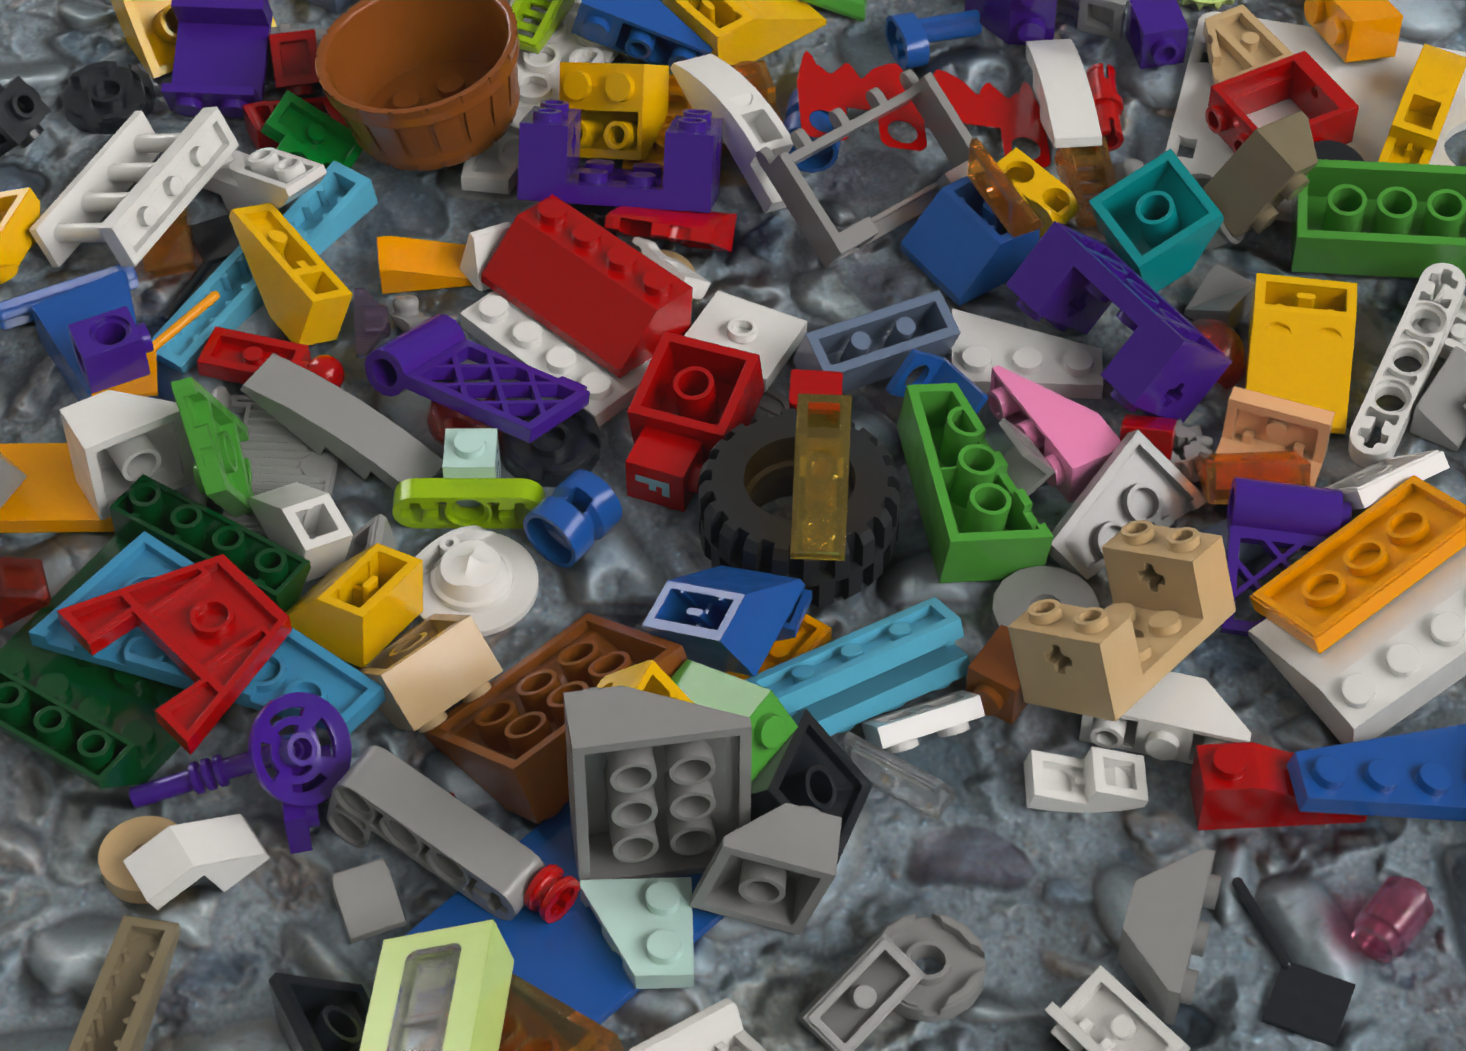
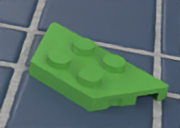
[171,377,254,517]

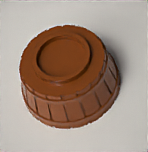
[315,0,520,171]

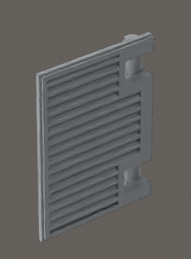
[187,386,339,539]

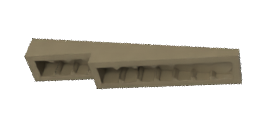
[68,916,181,1051]

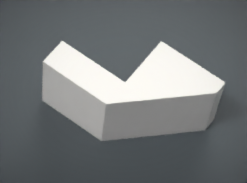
[123,814,270,910]

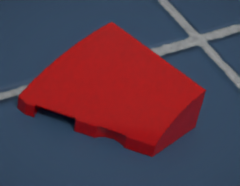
[604,206,737,252]

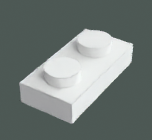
[861,690,985,754]

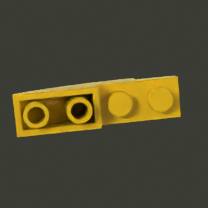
[1378,43,1466,164]

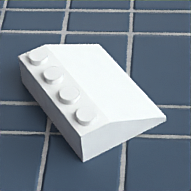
[1248,546,1466,744]

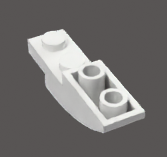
[670,54,794,213]
[203,147,327,212]

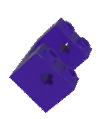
[517,100,723,213]
[1006,221,1233,423]

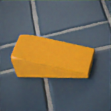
[377,236,473,294]

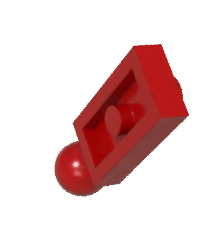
[197,326,345,388]

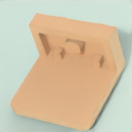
[1202,386,1335,505]

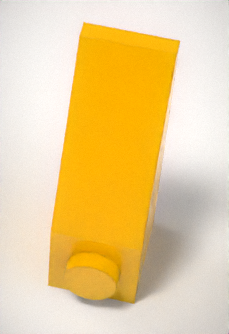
[229,203,353,345]

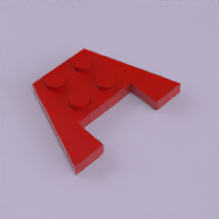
[57,554,292,756]

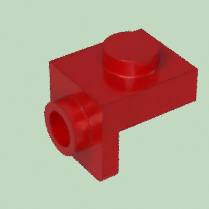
[269,29,322,97]

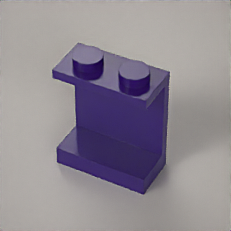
[161,0,273,118]

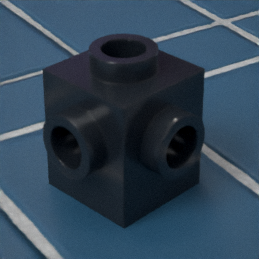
[0,75,52,157]

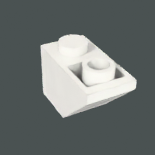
[248,482,353,582]

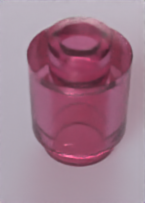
[1352,876,1434,963]

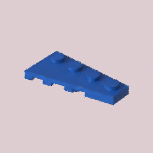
[1287,724,1466,821]

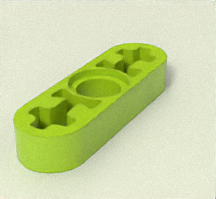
[392,478,545,529]

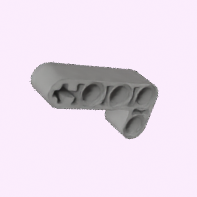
[327,745,546,920]

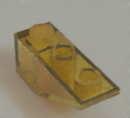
[790,393,852,561]

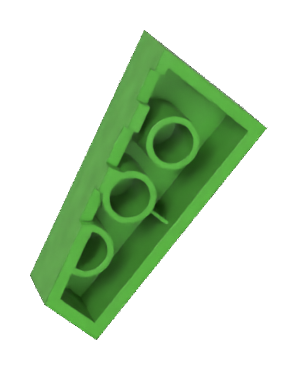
[897,383,1054,583]

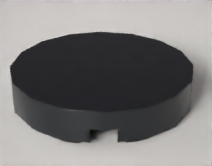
[60,61,156,134]
[499,409,601,487]

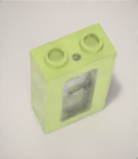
[359,919,514,1051]

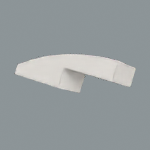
[1024,746,1149,813]

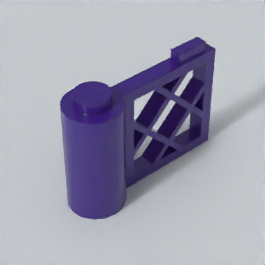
[1219,477,1352,636]

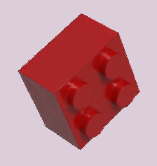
[627,331,765,464]

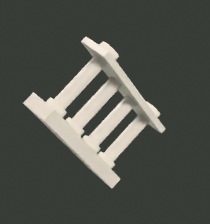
[29,107,239,267]

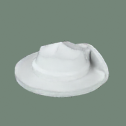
[416,525,539,636]

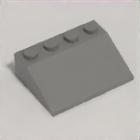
[563,685,752,882]

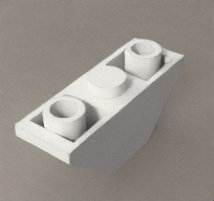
[1079,671,1252,764]

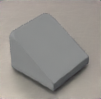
[330,859,406,944]

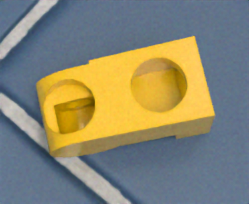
[987,147,1078,237]

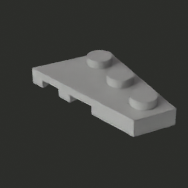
[1049,430,1209,580]

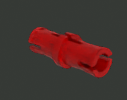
[1086,63,1124,151]

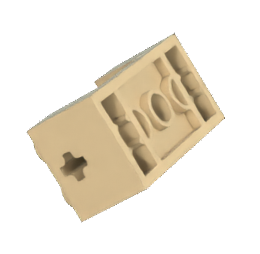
[1008,520,1236,722]

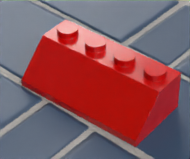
[481,194,693,378]

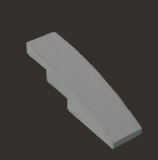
[240,353,443,490]

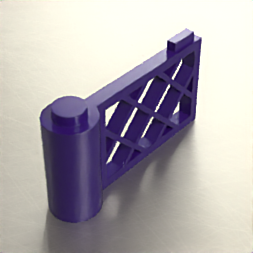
[365,314,590,443]

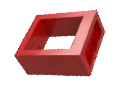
[1205,51,1359,153]

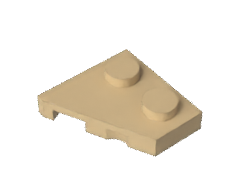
[1203,4,1294,84]

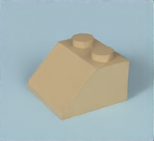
[354,614,503,733]

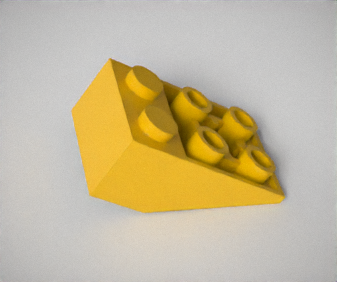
[663,0,827,70]
[1245,273,1357,434]

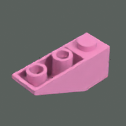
[987,365,1121,503]

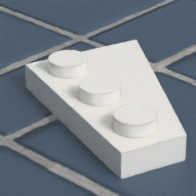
[951,308,1103,399]

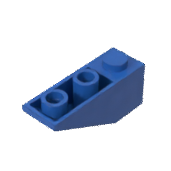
[571,0,713,72]

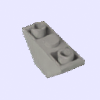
[1118,848,1222,1025]

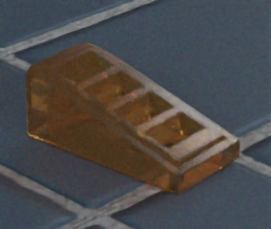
[1054,138,1117,227]

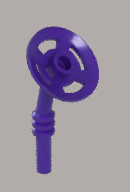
[129,692,352,809]

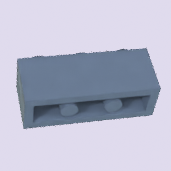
[793,290,961,393]

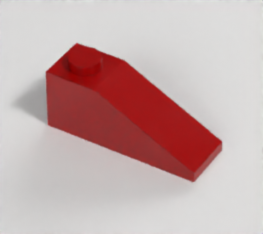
[1189,742,1367,831]

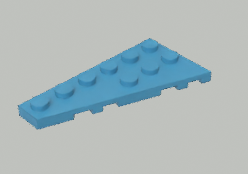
[28,531,386,734]

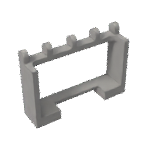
[756,69,991,269]

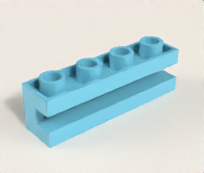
[744,597,970,736]

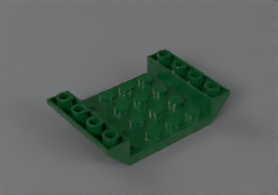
[0,474,311,789]

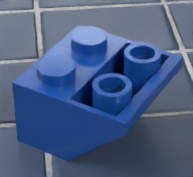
[900,169,1040,306]
[642,565,805,677]

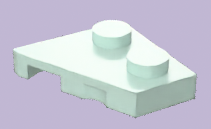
[580,877,694,989]

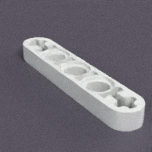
[1348,263,1466,468]

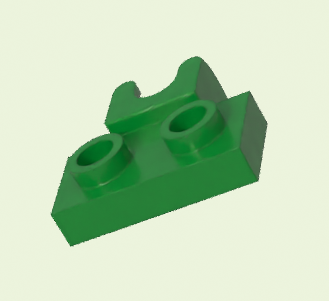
[261,90,363,197]

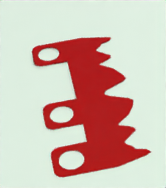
[797,51,1051,167]

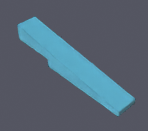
[151,160,378,375]

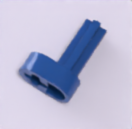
[885,10,982,69]

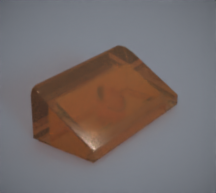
[967,138,1044,237]
[1195,451,1311,505]

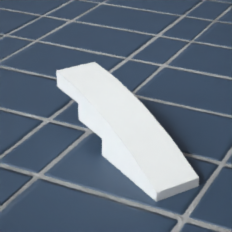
[1026,39,1102,148]

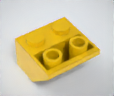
[559,62,670,160]
[285,543,423,669]

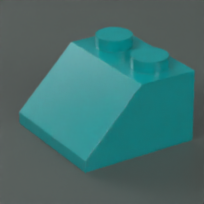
[1088,149,1224,292]

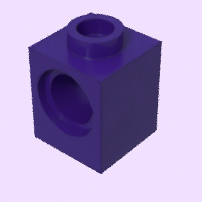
[1125,0,1189,69]
[68,306,154,393]

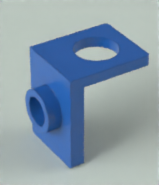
[885,349,988,414]

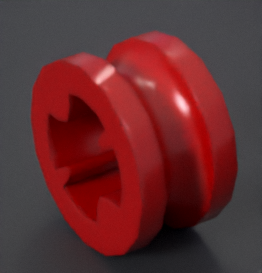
[524,864,580,923]

